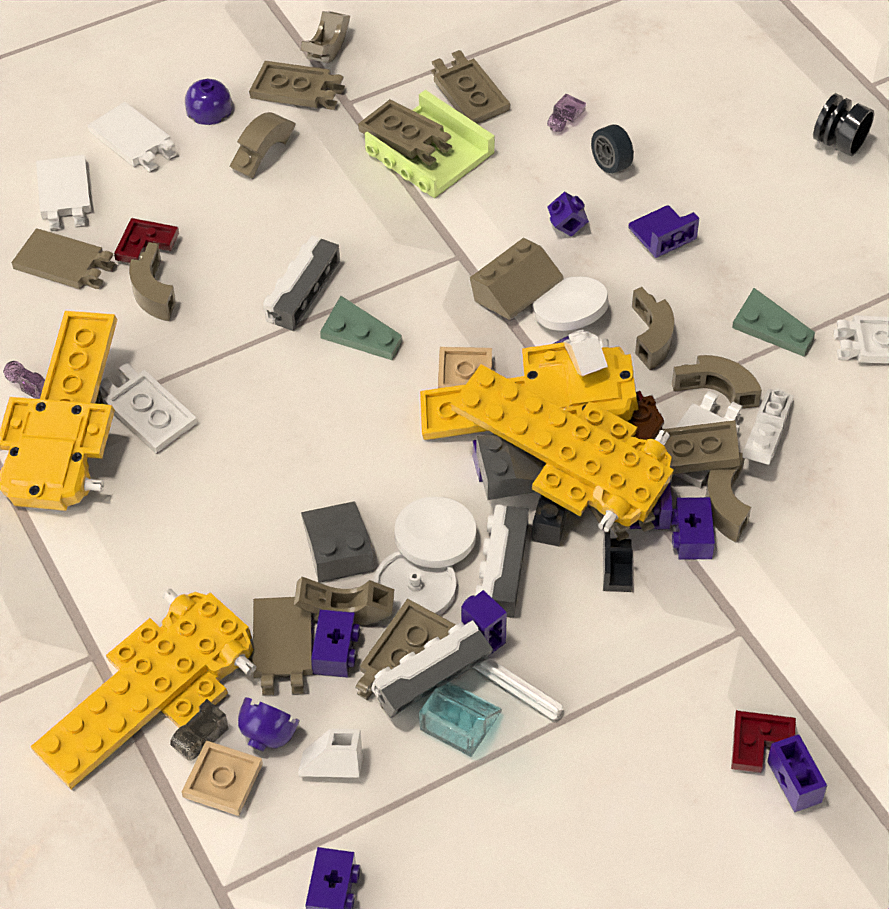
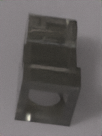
[170,699,229,761]

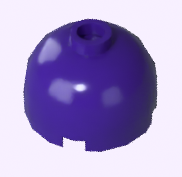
[185,78,233,125]
[238,697,300,752]

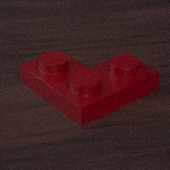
[114,218,179,263]
[731,710,796,773]

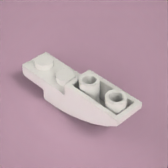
[742,388,794,465]

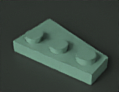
[732,288,815,357]
[320,296,402,360]

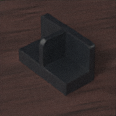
[603,529,633,592]

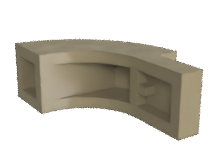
[300,11,350,63]
[229,112,296,179]
[129,242,176,321]
[632,287,674,370]
[672,355,762,409]
[705,452,751,542]
[294,576,395,626]

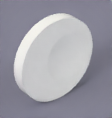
[533,277,609,331]
[395,497,476,568]
[374,551,456,618]

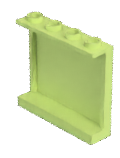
[365,90,495,198]

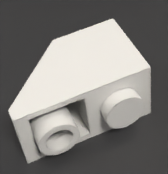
[563,330,608,376]
[298,729,363,778]

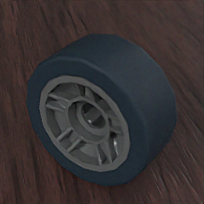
[591,124,634,174]

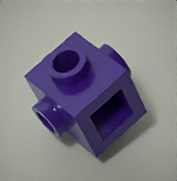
[547,191,589,237]

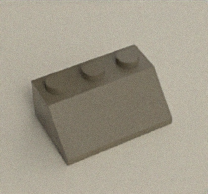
[470,237,564,320]

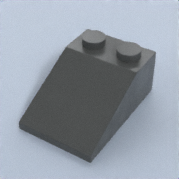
[476,433,546,500]
[301,501,374,583]

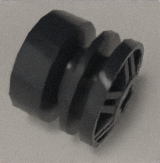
[813,93,875,156]

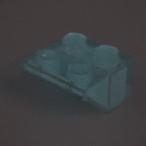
[419,682,502,757]

